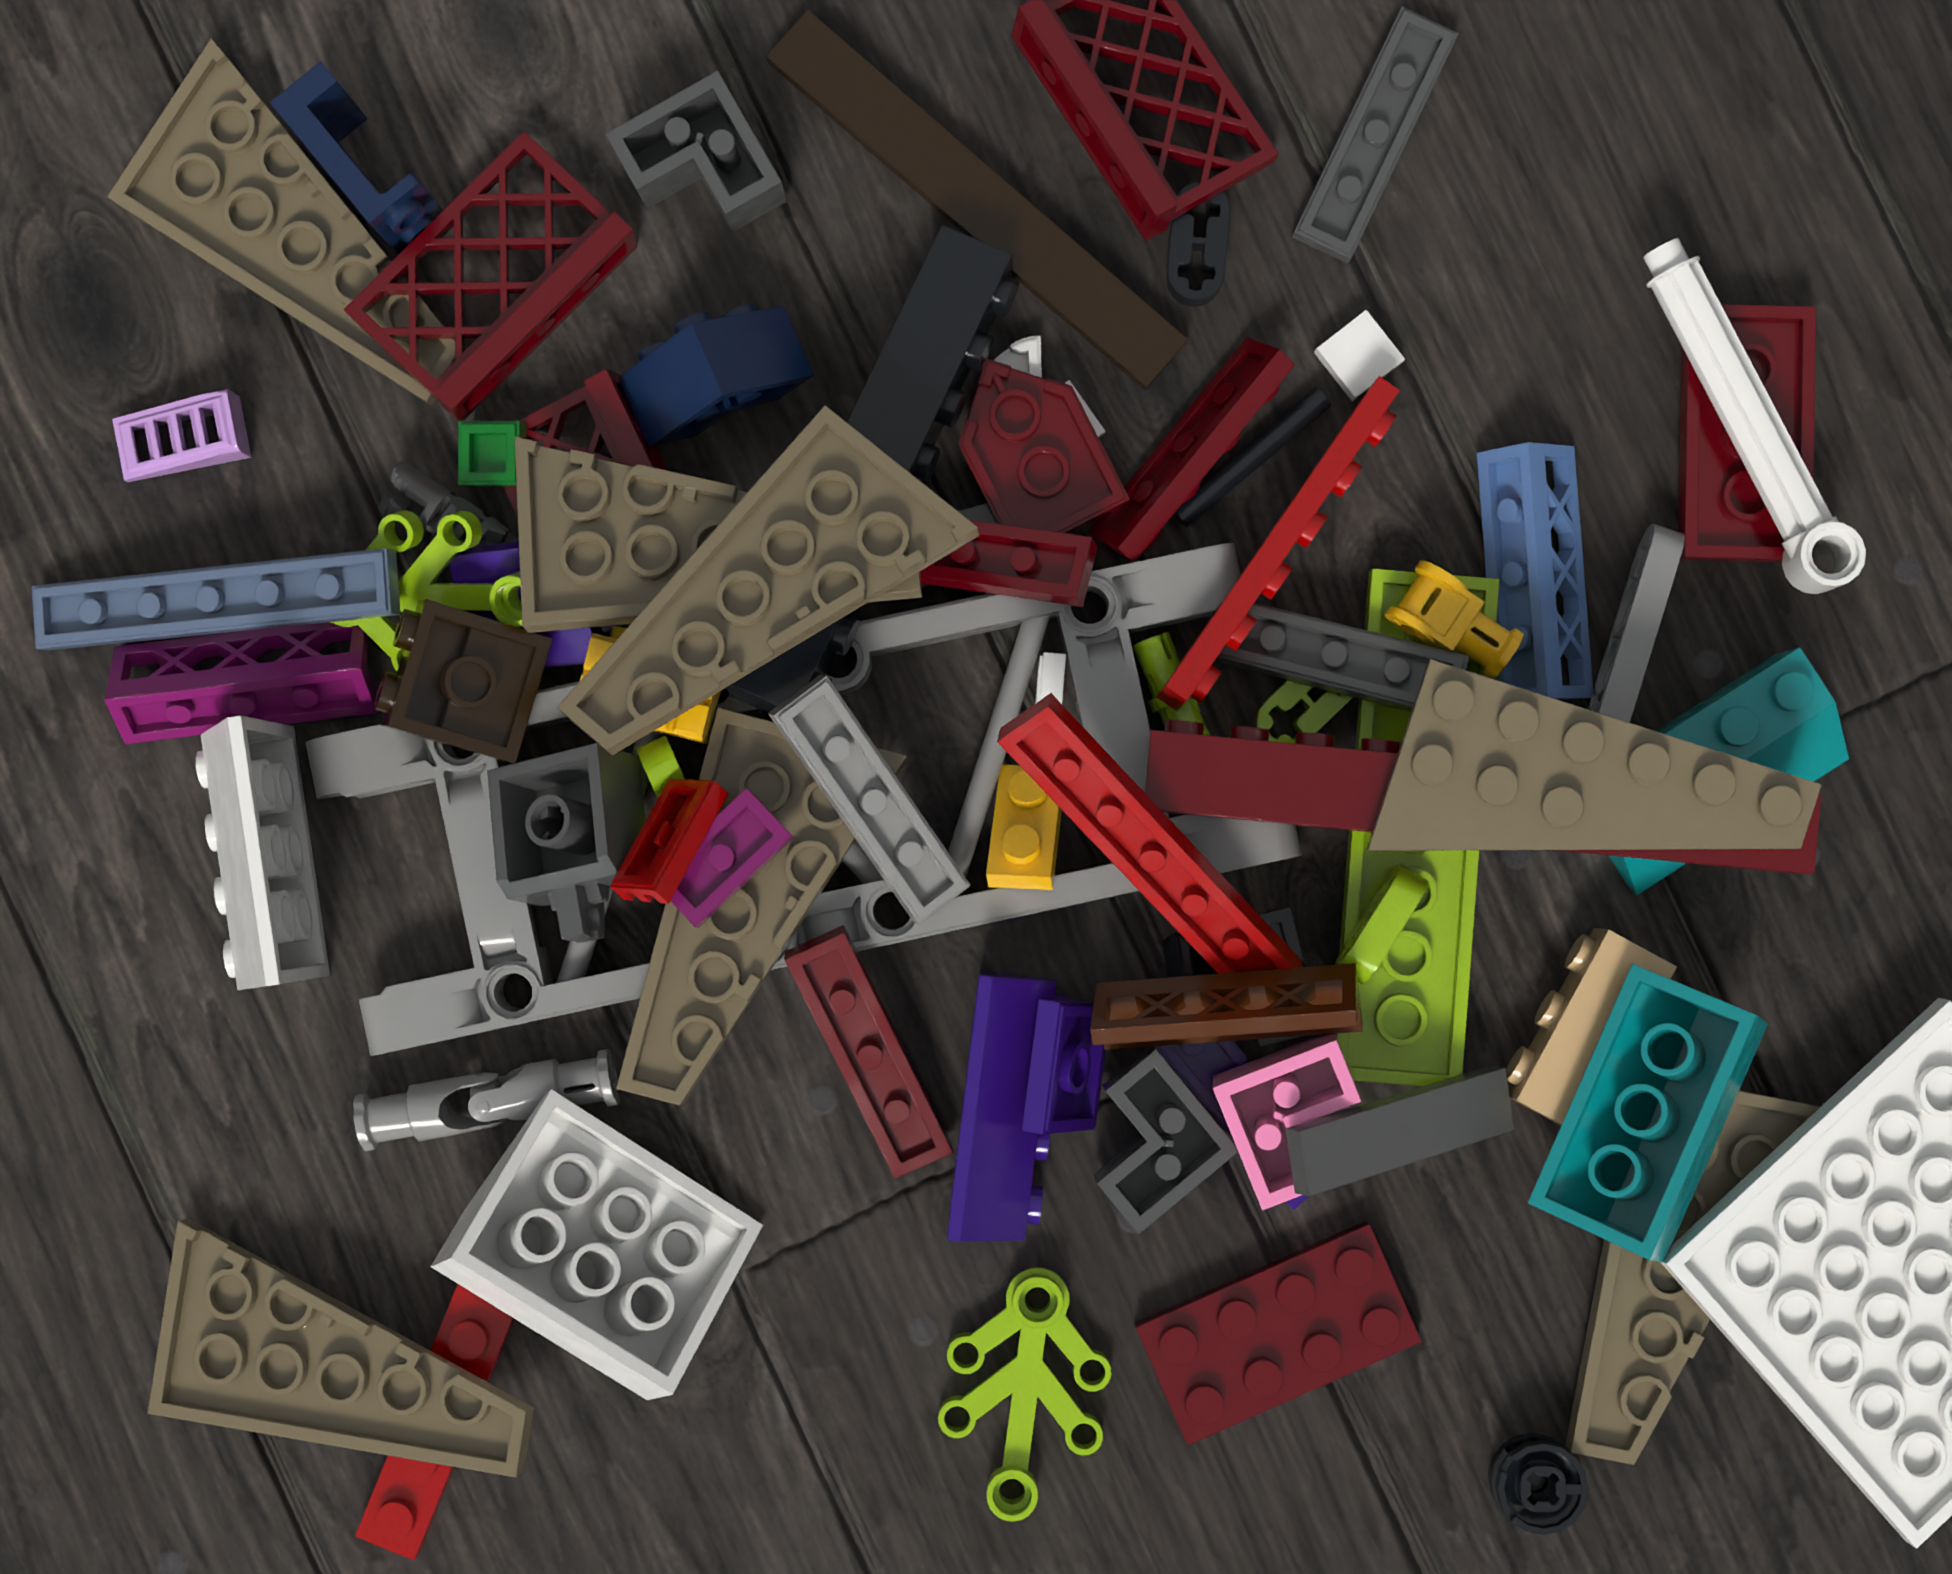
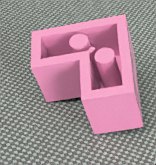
[1213,1034,1361,1210]

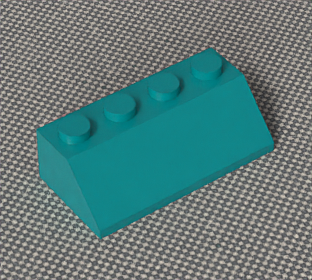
[1609,647,1849,895]
[1528,963,1768,1262]

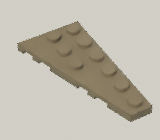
[107,38,455,406]
[557,406,980,755]
[515,437,922,633]
[1366,659,1822,851]
[616,708,908,1105]
[1565,1090,1821,1465]
[147,1218,534,1478]

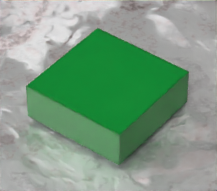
[458,421,527,487]

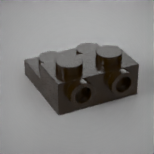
[374,599,553,764]

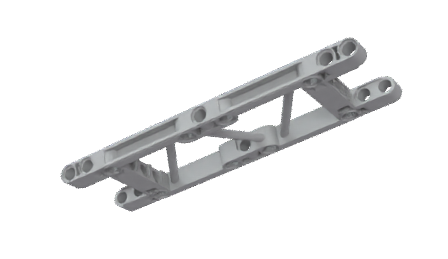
[305,543,1302,1056]

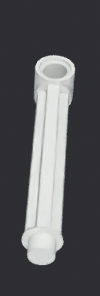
[1643,238,1866,594]

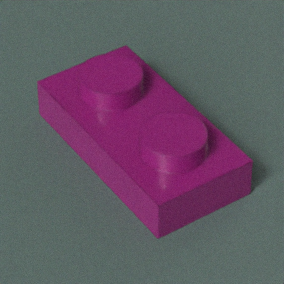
[671,788,795,928]

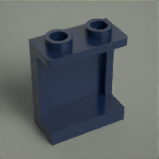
[269,61,443,254]

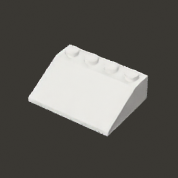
[196,715,330,990]
[431,1089,763,1400]

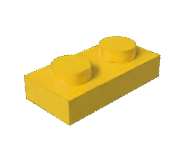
[986,765,1062,890]

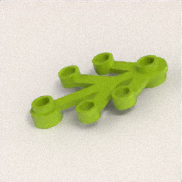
[331,510,522,671]
[938,1267,1112,1522]

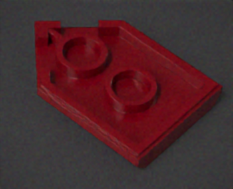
[958,358,1130,534]

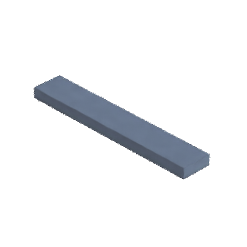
[32,548,401,650]

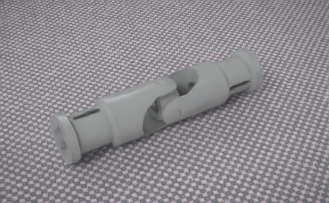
[353,1049,620,1152]

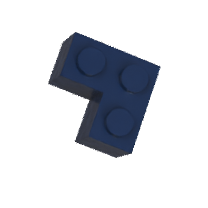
[618,303,814,447]

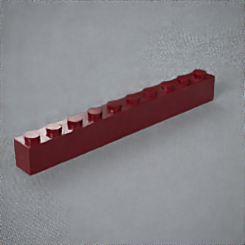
[1145,720,1822,874]

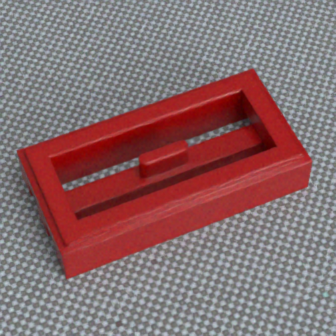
[610,779,728,904]

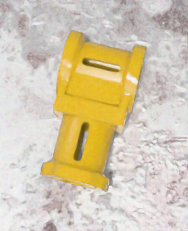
[1385,560,1524,679]

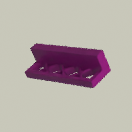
[104,622,377,744]

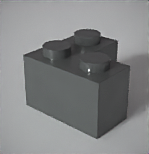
[605,70,787,233]
[1093,1047,1238,1234]

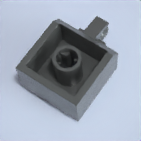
[487,743,646,943]

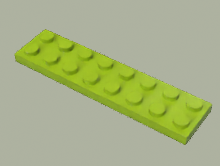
[1335,569,1500,1086]

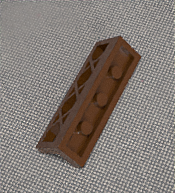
[1090,963,1363,1050]

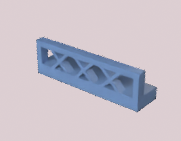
[1477,442,1593,700]

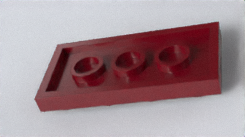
[1678,304,1816,563]
[1134,1221,1422,1446]

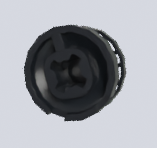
[1488,1432,1589,1535]

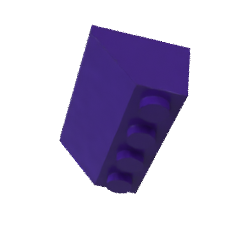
[947,970,1067,1242]

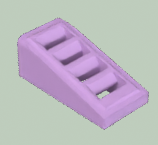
[112,389,252,482]

